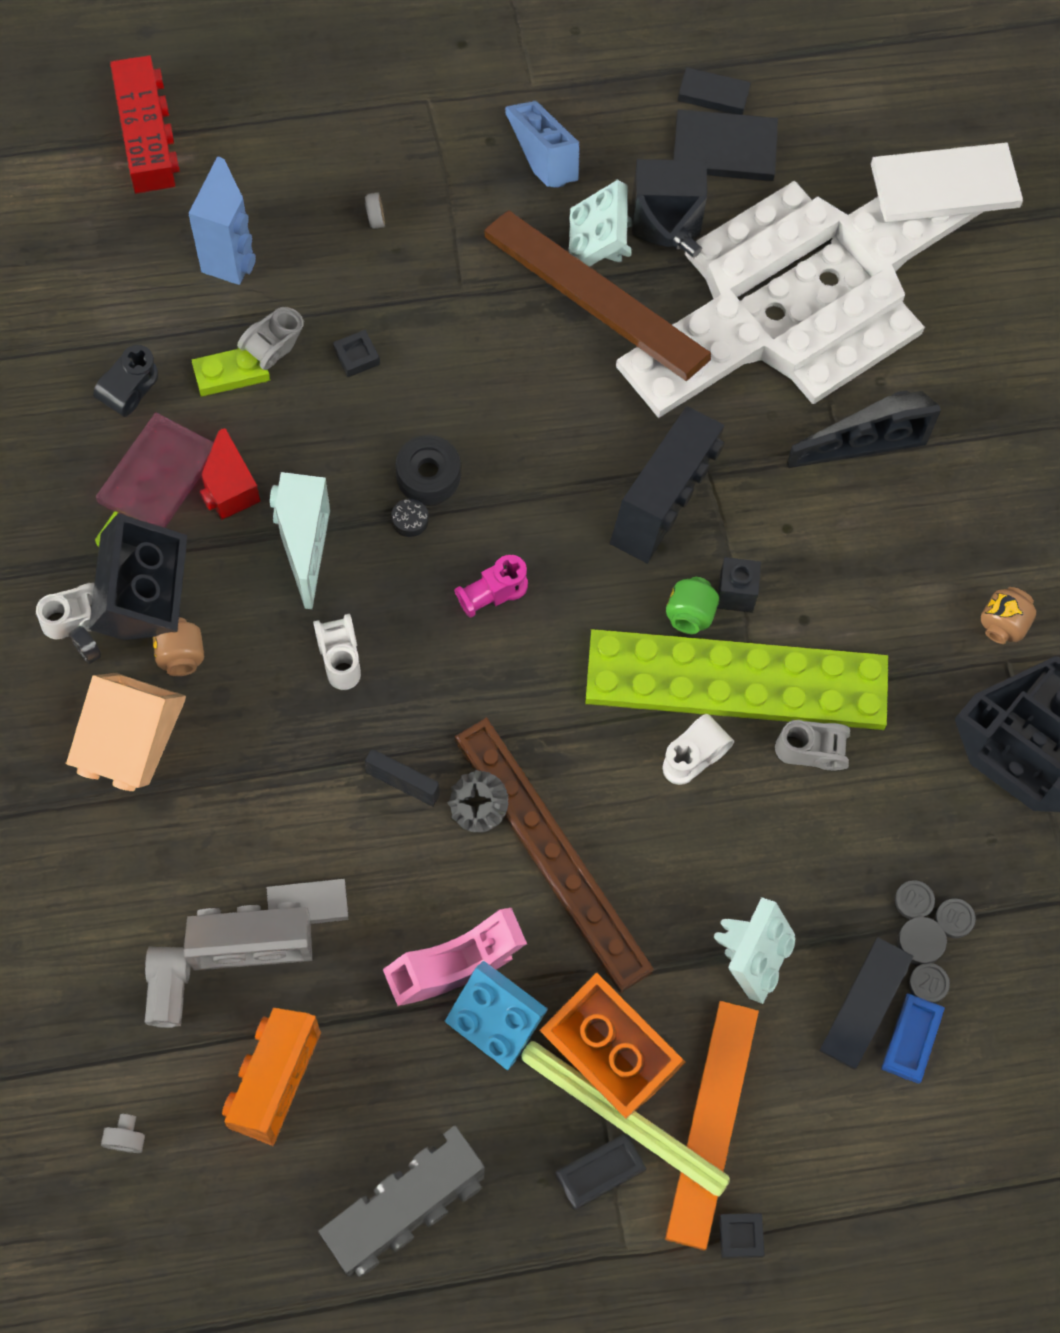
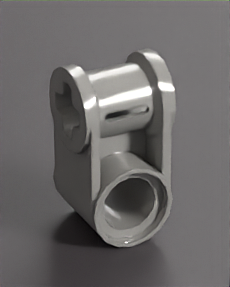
[237,307,304,370]
[775,720,850,771]

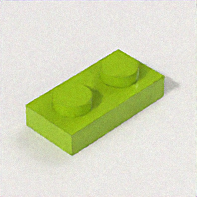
[192,349,270,397]

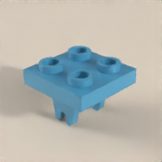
[444,960,548,1070]

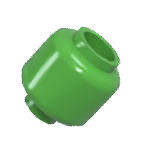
[666,577,719,634]

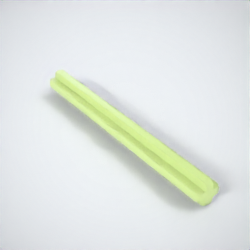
[521,1041,730,1196]

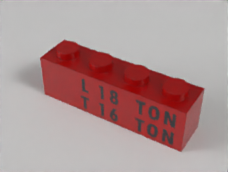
[110,55,180,194]

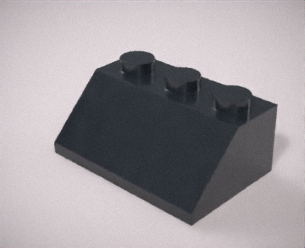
[89,513,187,640]

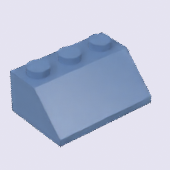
[188,156,256,285]

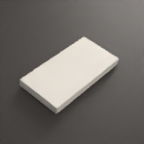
[871,143,1023,222]

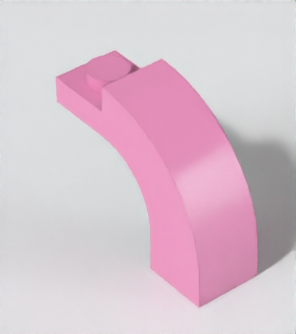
[383,908,527,1006]

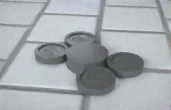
[895,880,976,1003]

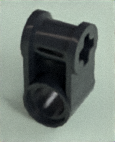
[93,345,158,417]

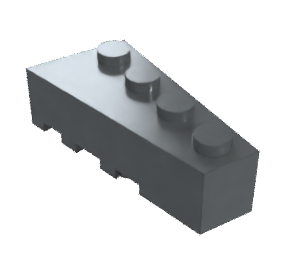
[318,1125,484,1278]

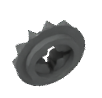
[447,770,508,833]

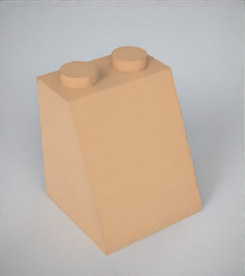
[66,673,186,791]

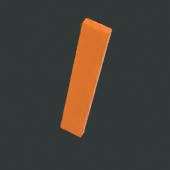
[665,1001,759,1251]

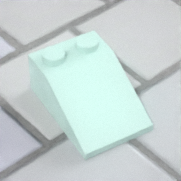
[270,472,330,609]

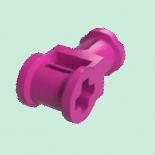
[455,555,528,618]

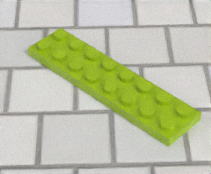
[585,629,888,730]

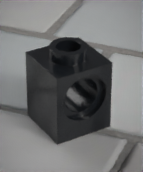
[717,557,761,613]

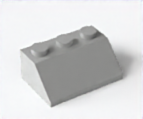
[184,902,313,971]

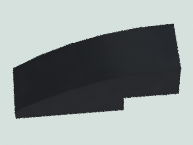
[819,937,914,1070]

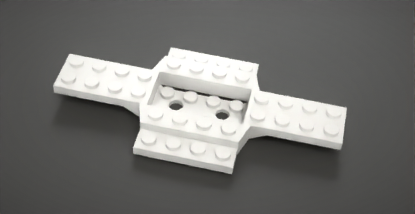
[616,181,984,418]

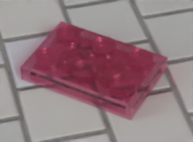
[96,412,214,528]

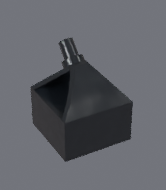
[632,159,707,258]

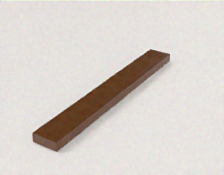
[484,210,711,382]
[455,717,654,993]

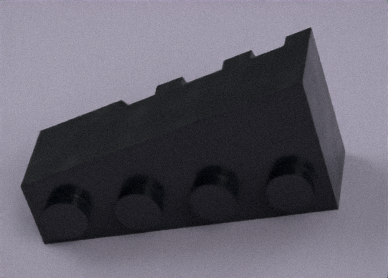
[610,406,725,564]

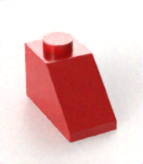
[200,428,261,520]

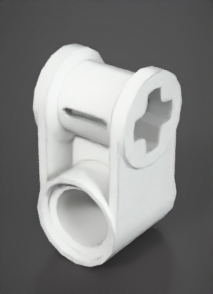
[36,583,94,640]
[313,614,361,690]
[662,714,734,785]

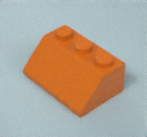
[540,973,686,1119]
[222,1008,321,1146]

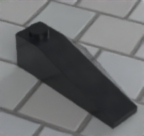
[787,391,941,468]

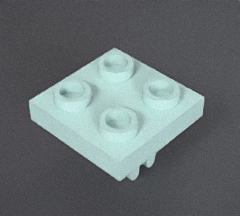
[569,180,632,266]
[714,898,795,1004]

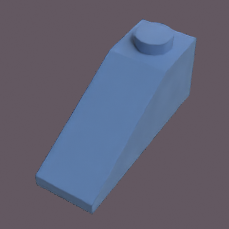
[506,101,579,187]

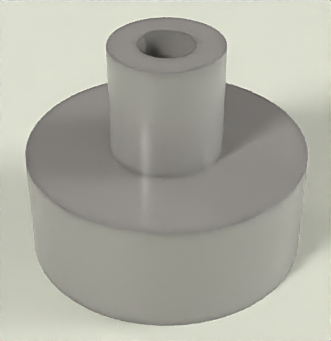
[101,1114,145,1153]

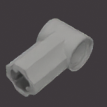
[145,946,191,1028]

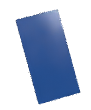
[881,993,945,1084]

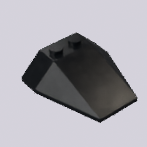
[955,656,1060,812]

